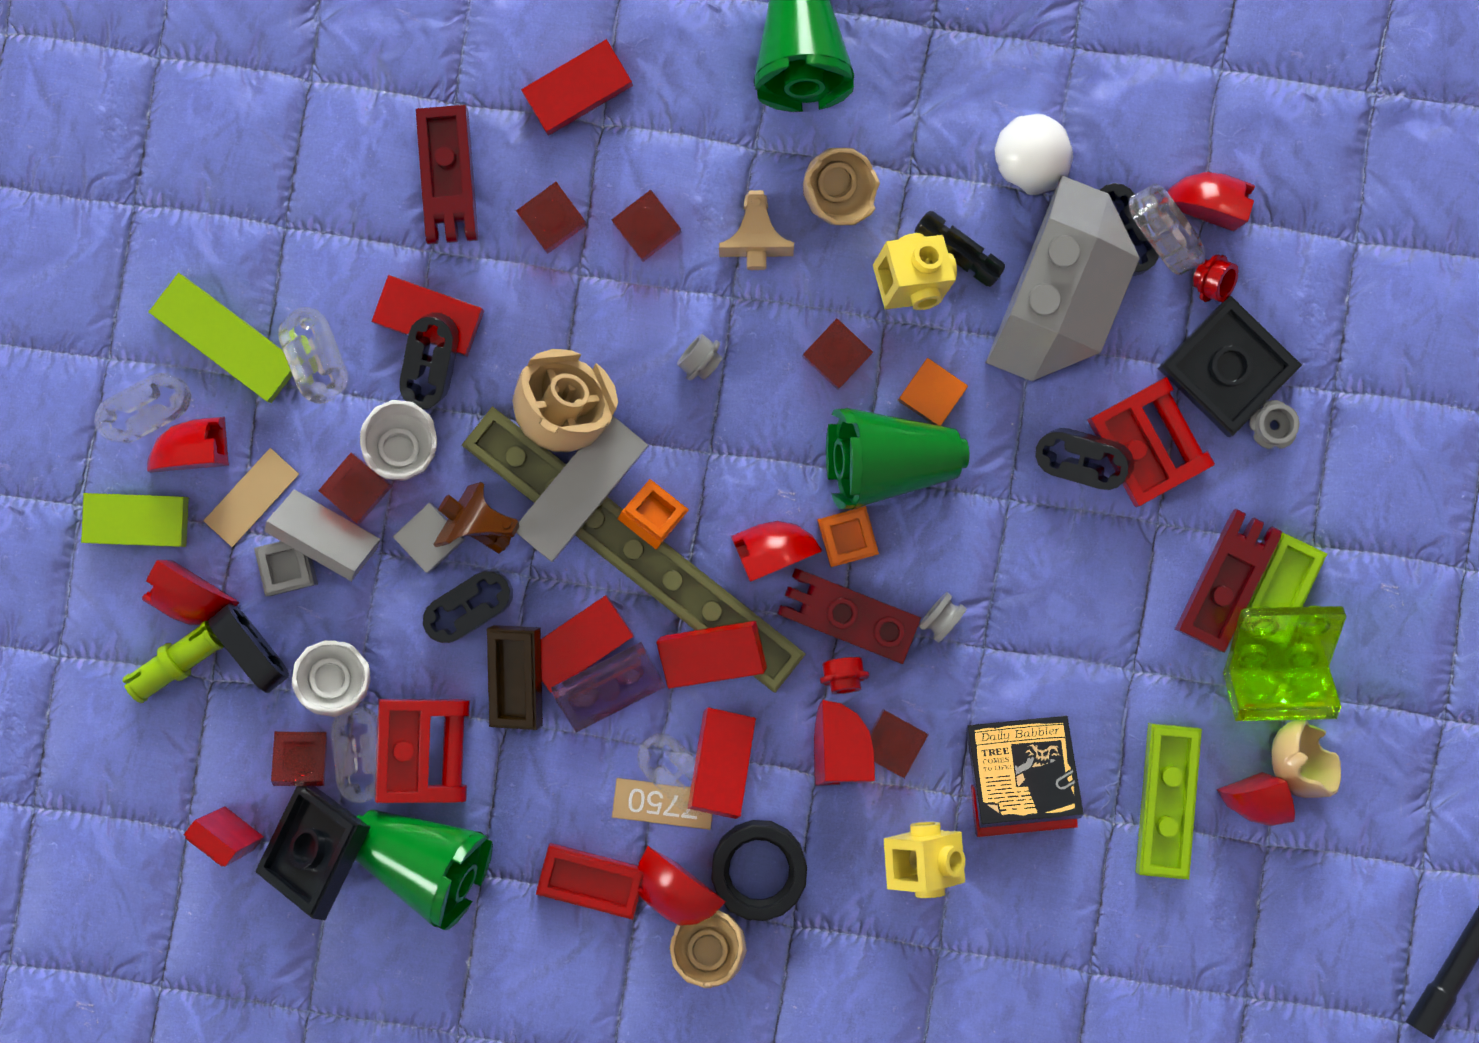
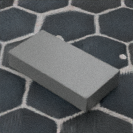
[264,489,380,582]

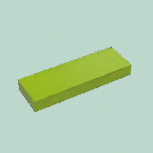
[149,272,301,403]
[1135,723,1202,880]

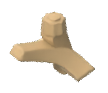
[719,190,794,270]

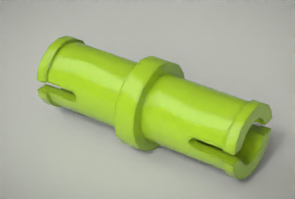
[122,621,224,703]

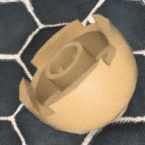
[512,349,618,452]

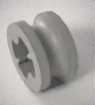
[919,592,967,643]

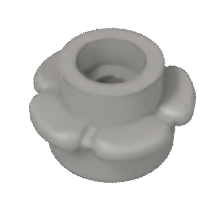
[677,334,722,380]
[1249,400,1300,449]

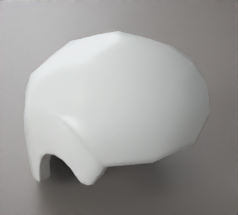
[995,114,1073,195]
[360,400,437,481]
[292,640,371,717]

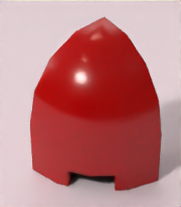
[1160,172,1255,231]
[147,416,229,473]
[731,521,823,582]
[142,560,240,625]
[814,700,875,786]
[1216,772,1295,826]
[638,846,726,925]

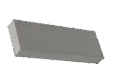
[516,416,649,562]

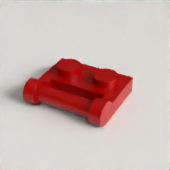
[1087,377,1215,507]
[374,699,470,803]

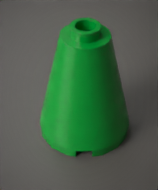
[754,0,854,112]
[825,408,970,509]
[355,809,493,930]

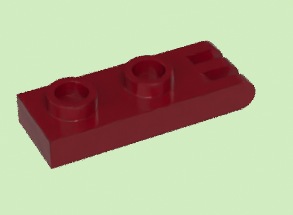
[416,105,478,245]
[1174,509,1282,653]
[777,568,921,664]

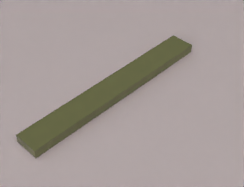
[462,406,806,693]

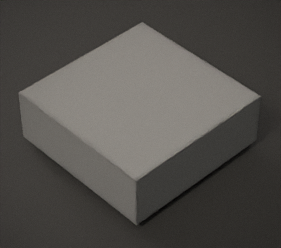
[393,503,466,573]
[254,541,318,597]

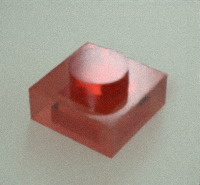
[516,182,587,254]
[611,190,682,262]
[802,318,873,390]
[318,452,393,524]
[870,709,929,779]
[271,731,328,786]

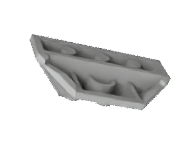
[985,176,1140,381]

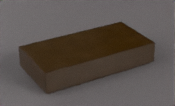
[487,625,543,730]

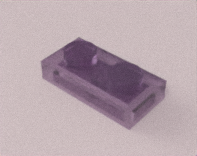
[551,642,665,732]

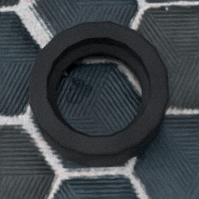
[711,820,807,921]

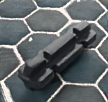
[915,211,1005,287]

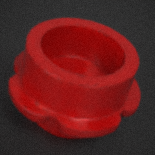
[1193,254,1239,302]
[820,657,869,694]

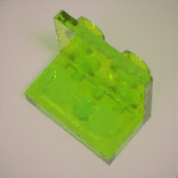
[1223,606,1347,721]

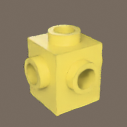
[873,233,957,310]
[883,822,965,898]

